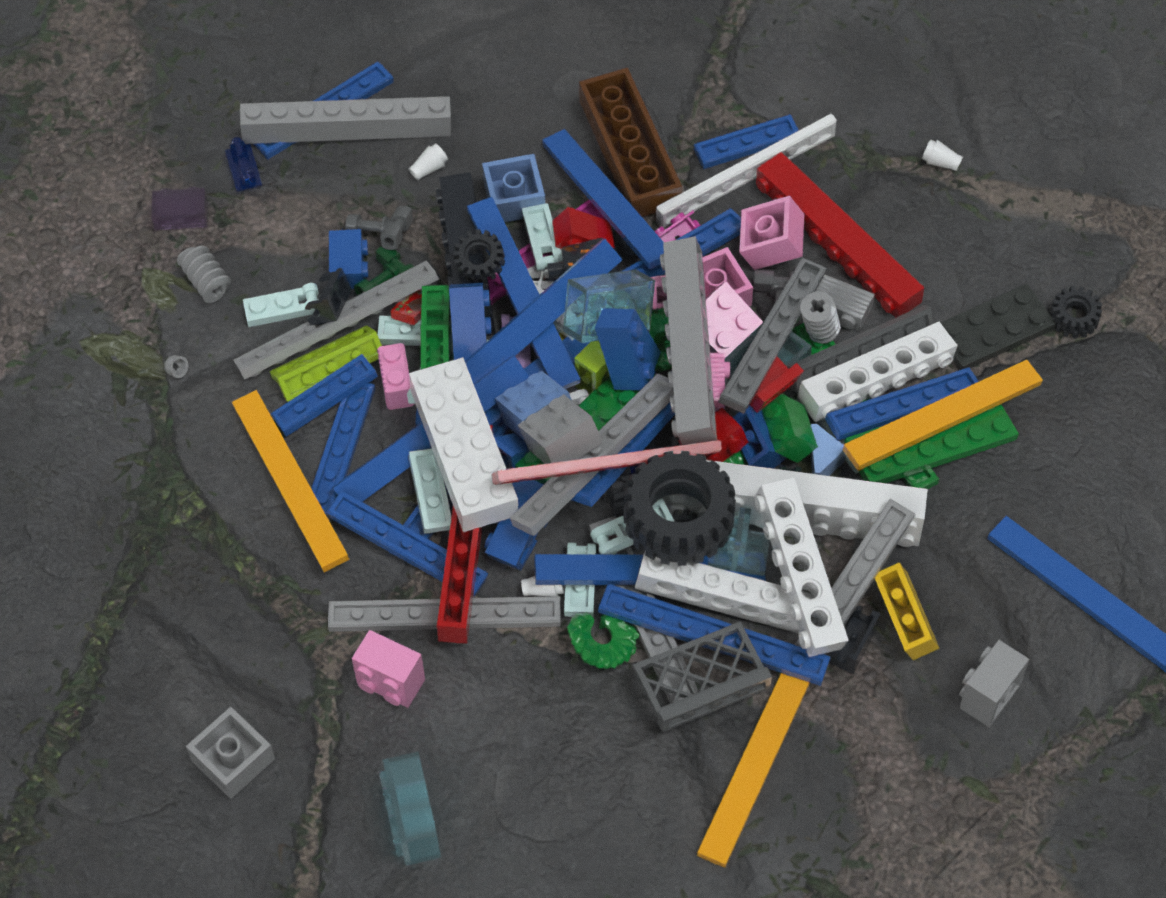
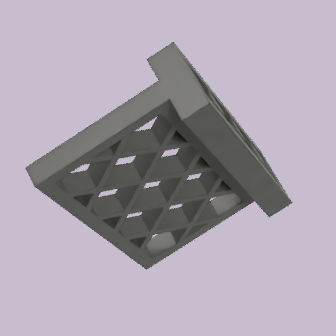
[633,622,772,733]

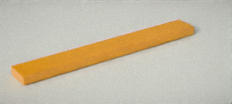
[842,360,1043,471]
[232,390,350,572]
[697,673,810,868]

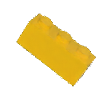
[875,562,940,660]

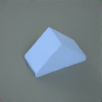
[810,424,846,476]

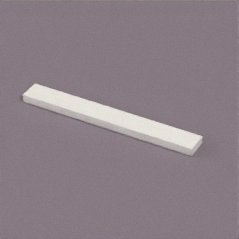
[656,114,836,228]

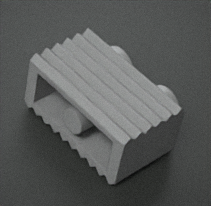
[815,274,875,331]

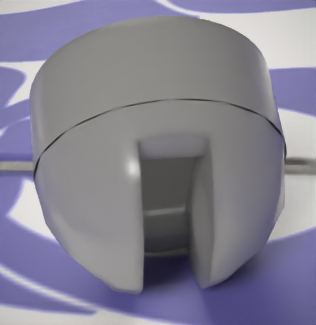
[164,355,188,378]

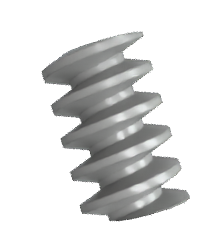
[177,246,231,304]
[800,291,841,344]

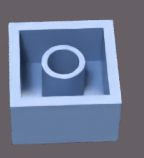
[482,154,545,222]
[495,371,572,441]

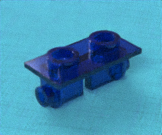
[225,137,262,192]

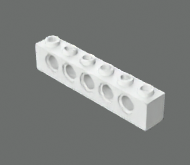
[797,322,958,422]
[754,477,848,657]
[634,552,814,634]

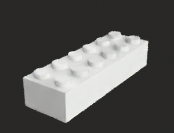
[409,358,518,532]

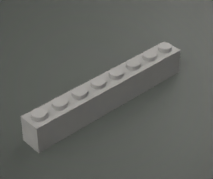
[240,96,451,144]
[660,236,717,445]

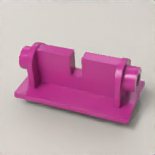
[655,210,700,242]

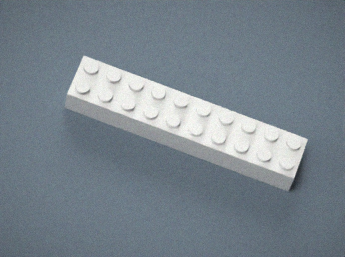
[646,460,928,547]

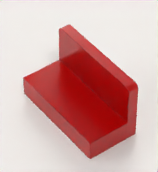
[750,357,804,413]

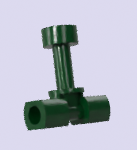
[354,246,414,296]

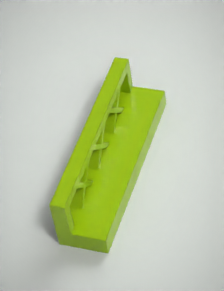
[269,325,382,402]

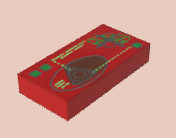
[391,290,422,325]

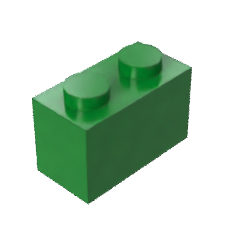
[762,394,818,463]

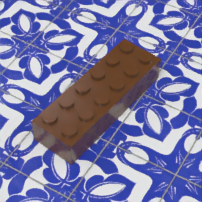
[579,68,682,217]

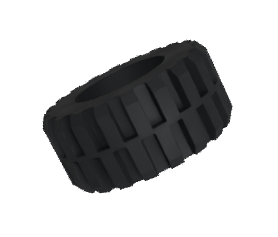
[623,451,736,566]

